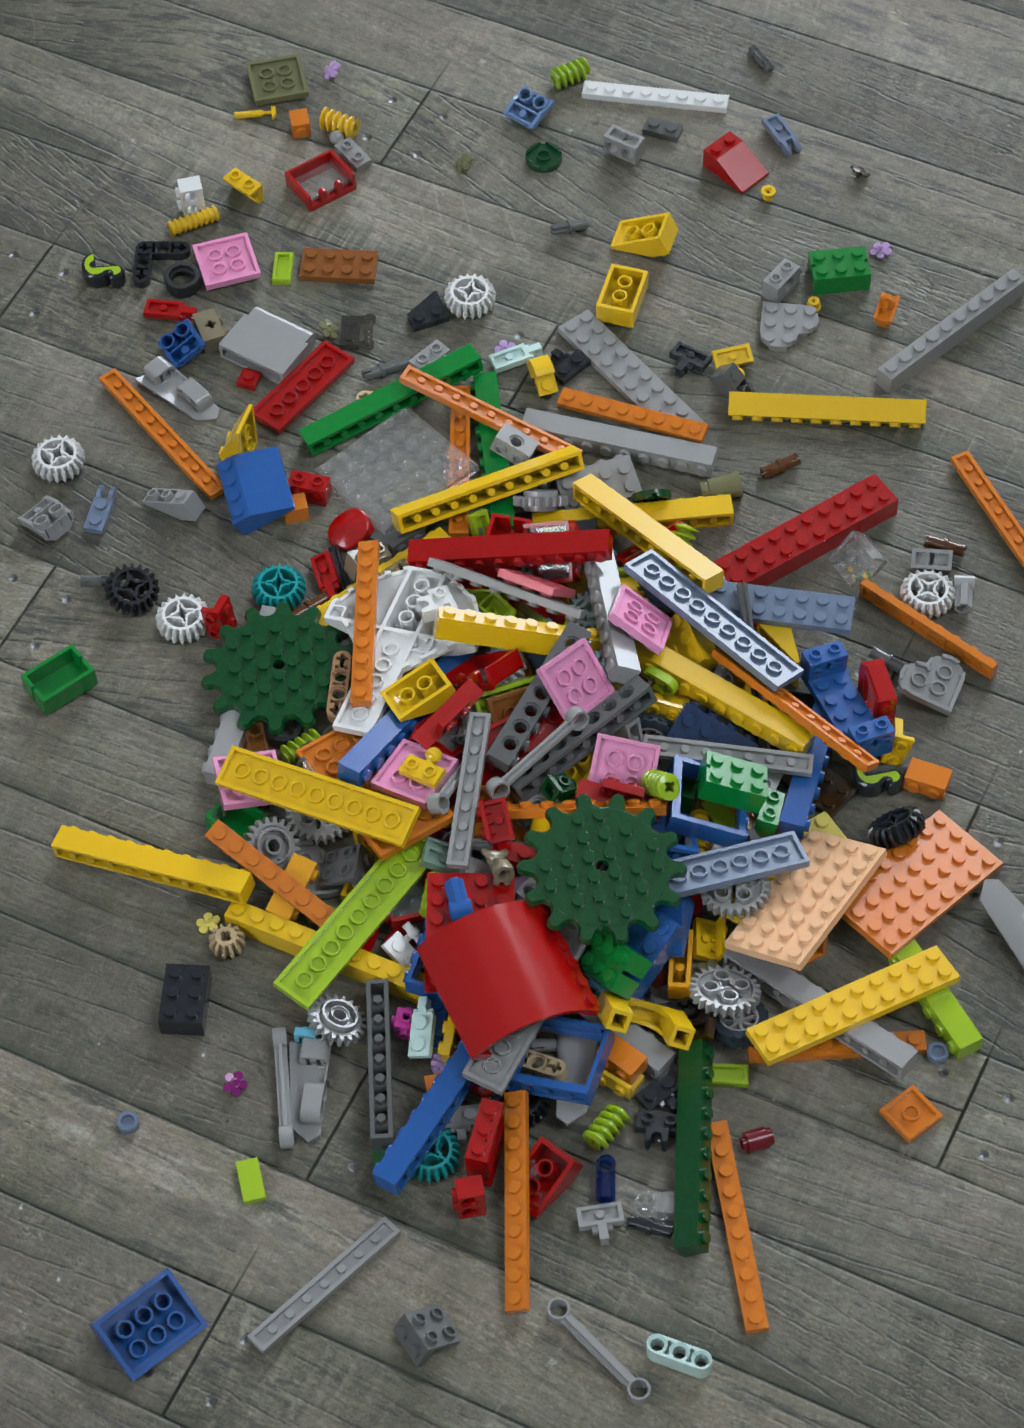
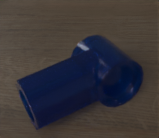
[595,1154,616,1204]

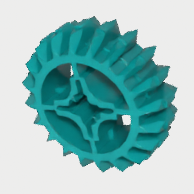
[251,563,307,610]
[411,1129,461,1184]

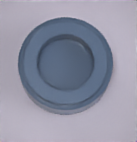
[926,1042,949,1065]
[116,1111,140,1135]

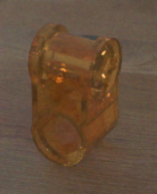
[245,721,269,752]

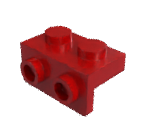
[200,594,237,639]
[476,796,515,846]

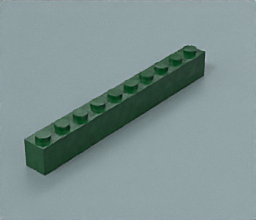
[673,1039,715,1257]

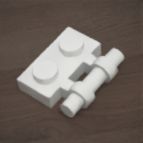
[381,921,425,968]

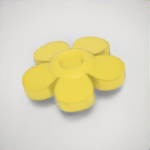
[196,912,221,934]

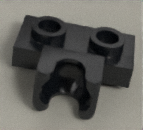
[635,1109,677,1152]

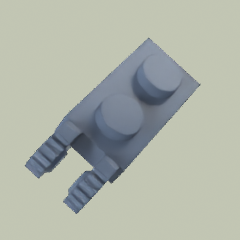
[762,113,802,157]
[83,485,117,535]

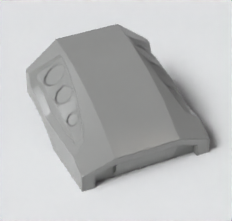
[17,495,75,541]

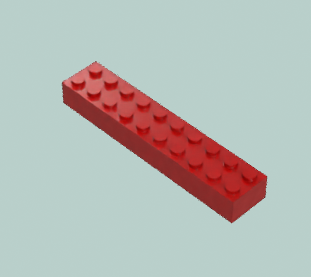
[713,473,899,586]

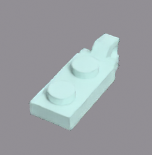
[488,342,543,374]
[408,996,436,1059]

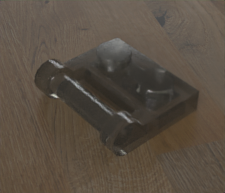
[339,314,376,350]

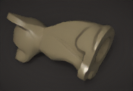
[481,848,515,886]

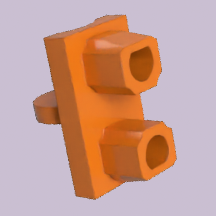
[873,292,901,328]

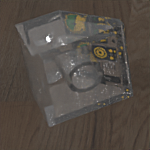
[827,530,888,588]

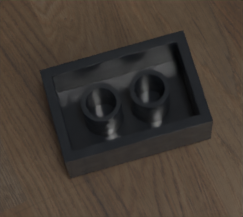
[158,963,212,1036]

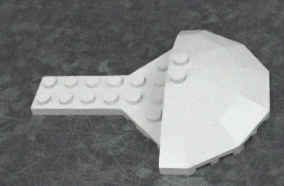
[323,566,480,737]

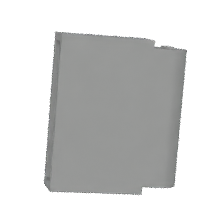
[218,307,316,384]

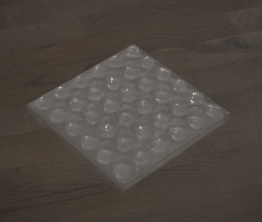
[314,407,479,536]

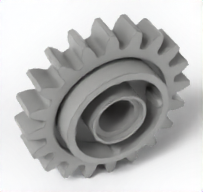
[513,489,568,512]
[244,816,301,871]
[307,994,367,1047]

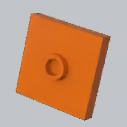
[879,1085,943,1144]

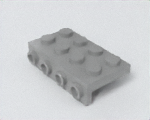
[553,454,642,510]

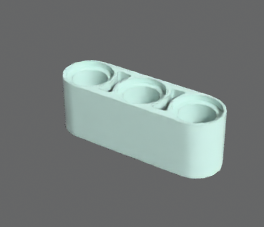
[646,1334,712,1379]

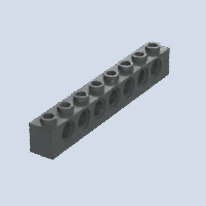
[485,621,592,773]
[510,675,658,802]
[366,979,394,1150]

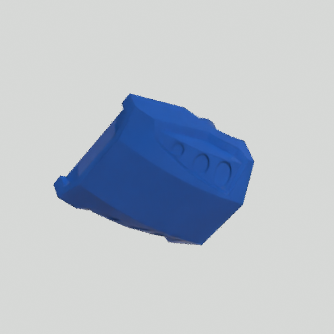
[157,318,207,369]

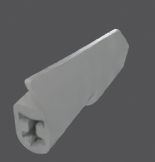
[136,356,220,421]
[979,879,1024,969]
[556,1034,598,1125]
[289,1038,332,1143]

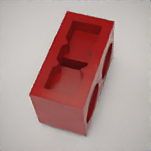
[288,470,332,507]
[451,1174,487,1219]

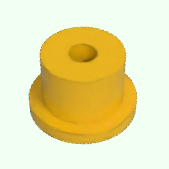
[761,185,776,201]
[806,296,821,312]

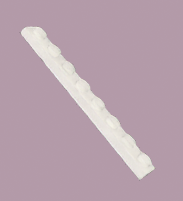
[582,80,729,113]

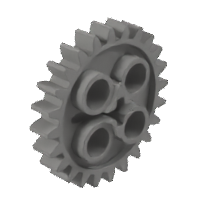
[700,877,771,920]
[689,965,761,1018]

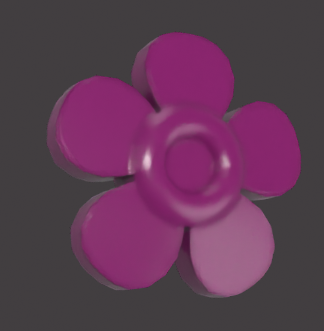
[223,1071,247,1097]

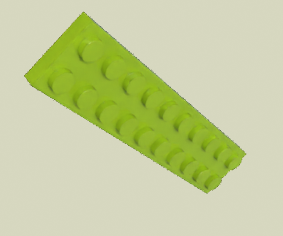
[273,838,429,1011]

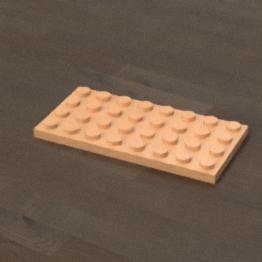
[724,829,887,971]

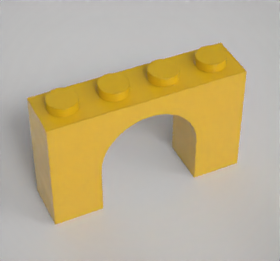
[598,989,696,1051]

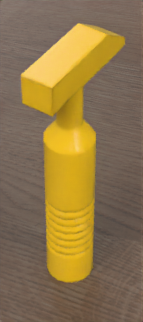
[234,106,277,120]

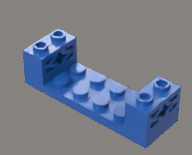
[799,640,896,757]

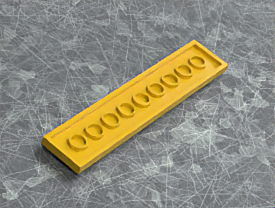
[215,745,421,848]
[746,945,960,1066]

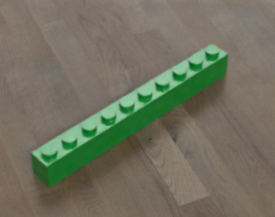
[298,343,484,457]
[470,371,515,530]

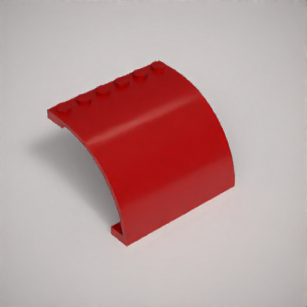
[416,900,602,1060]

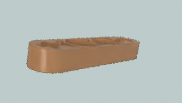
[326,651,352,723]

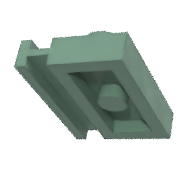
[420,836,464,873]

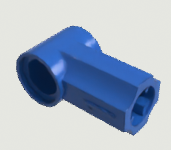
[444,877,473,922]

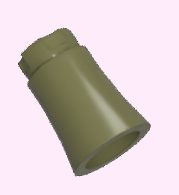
[699,470,743,498]

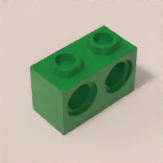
[753,788,785,838]

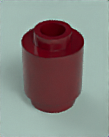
[739,1126,775,1154]

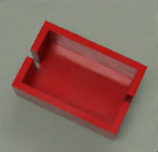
[478,513,532,579]

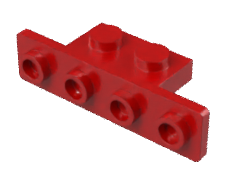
[412,679,484,750]
[575,777,663,820]

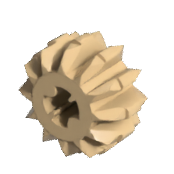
[208,922,245,960]

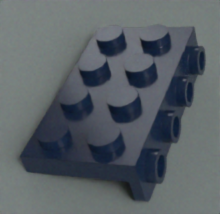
[665,701,759,748]

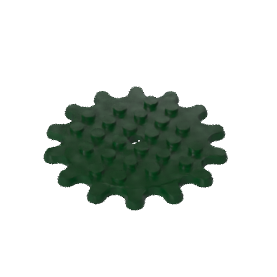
[201,601,353,736]
[517,794,687,945]

